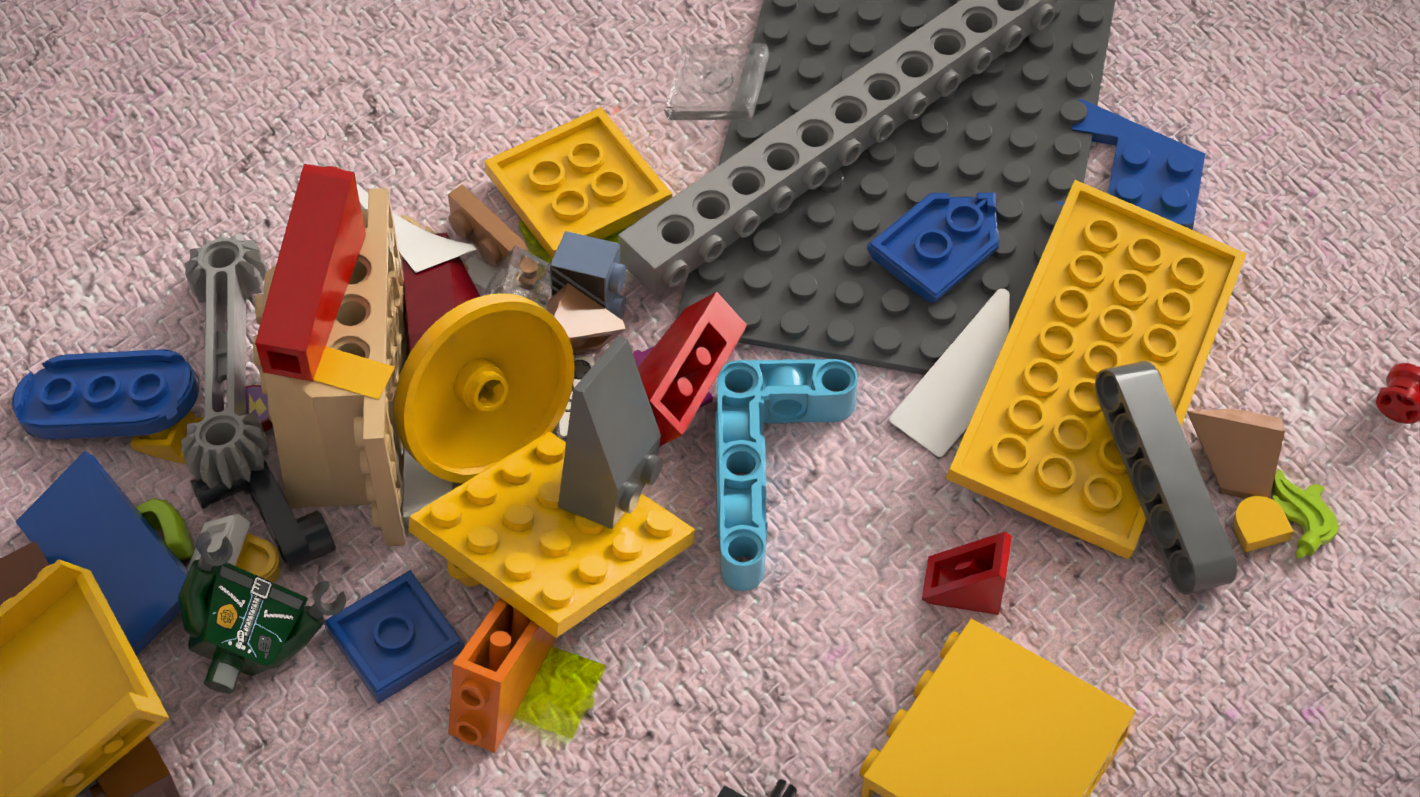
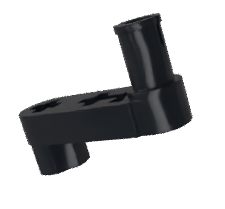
[190,460,336,571]

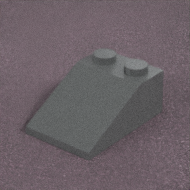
[558,336,663,529]

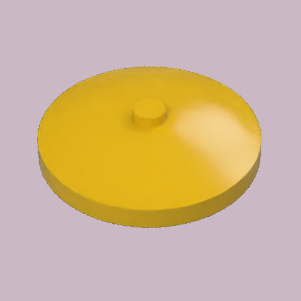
[394,294,575,483]

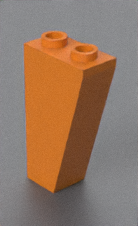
[448,598,557,753]

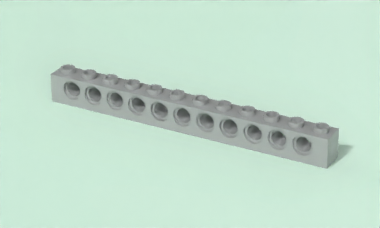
[618,0,1056,296]

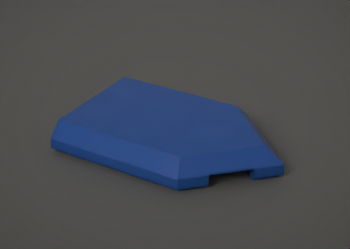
[867,193,999,303]

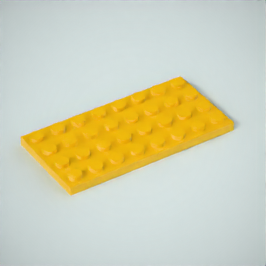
[945,180,1247,560]

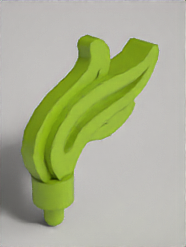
[1272,469,1339,559]

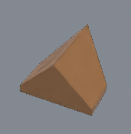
[541,283,626,353]
[1187,408,1285,499]

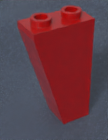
[255,164,366,382]
[637,292,747,447]

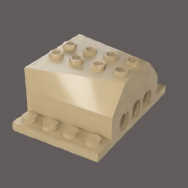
[253,188,408,546]

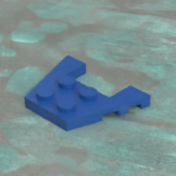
[1050,99,1205,235]

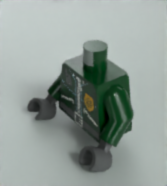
[178,531,346,694]

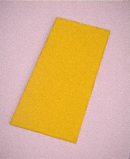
[313,347,395,400]

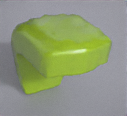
[136,497,195,562]

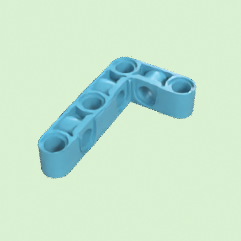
[715,359,858,591]

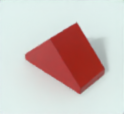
[922,532,1012,615]

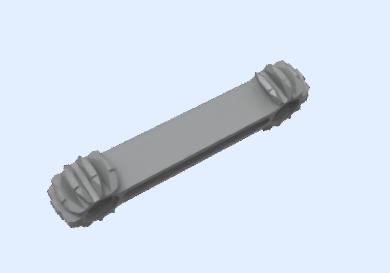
[181,232,269,489]

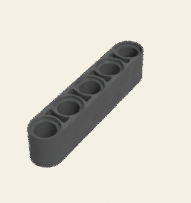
[1095,361,1237,595]

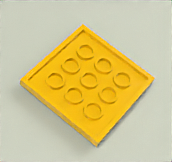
[408,432,695,638]

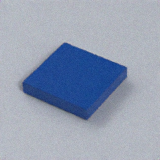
[324,570,465,704]

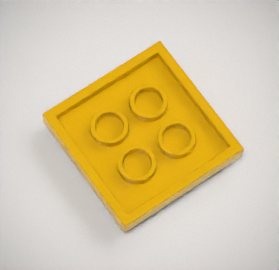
[484,107,672,260]

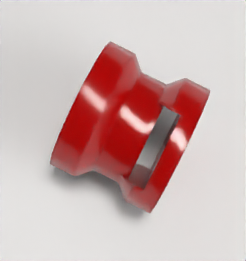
[1375,363,1420,424]

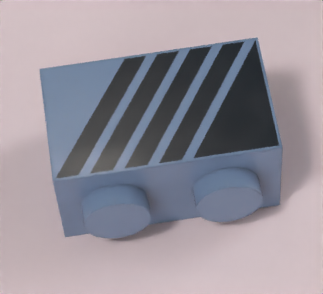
[550,231,626,319]

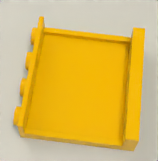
[0,559,169,797]
[859,618,1136,797]

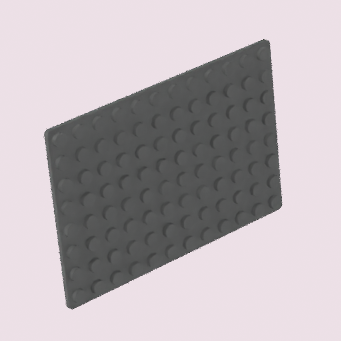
[676,0,1116,375]

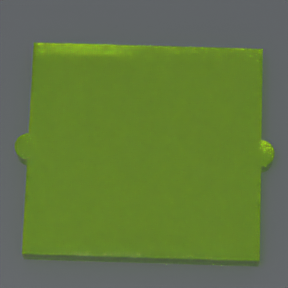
[514,646,606,739]

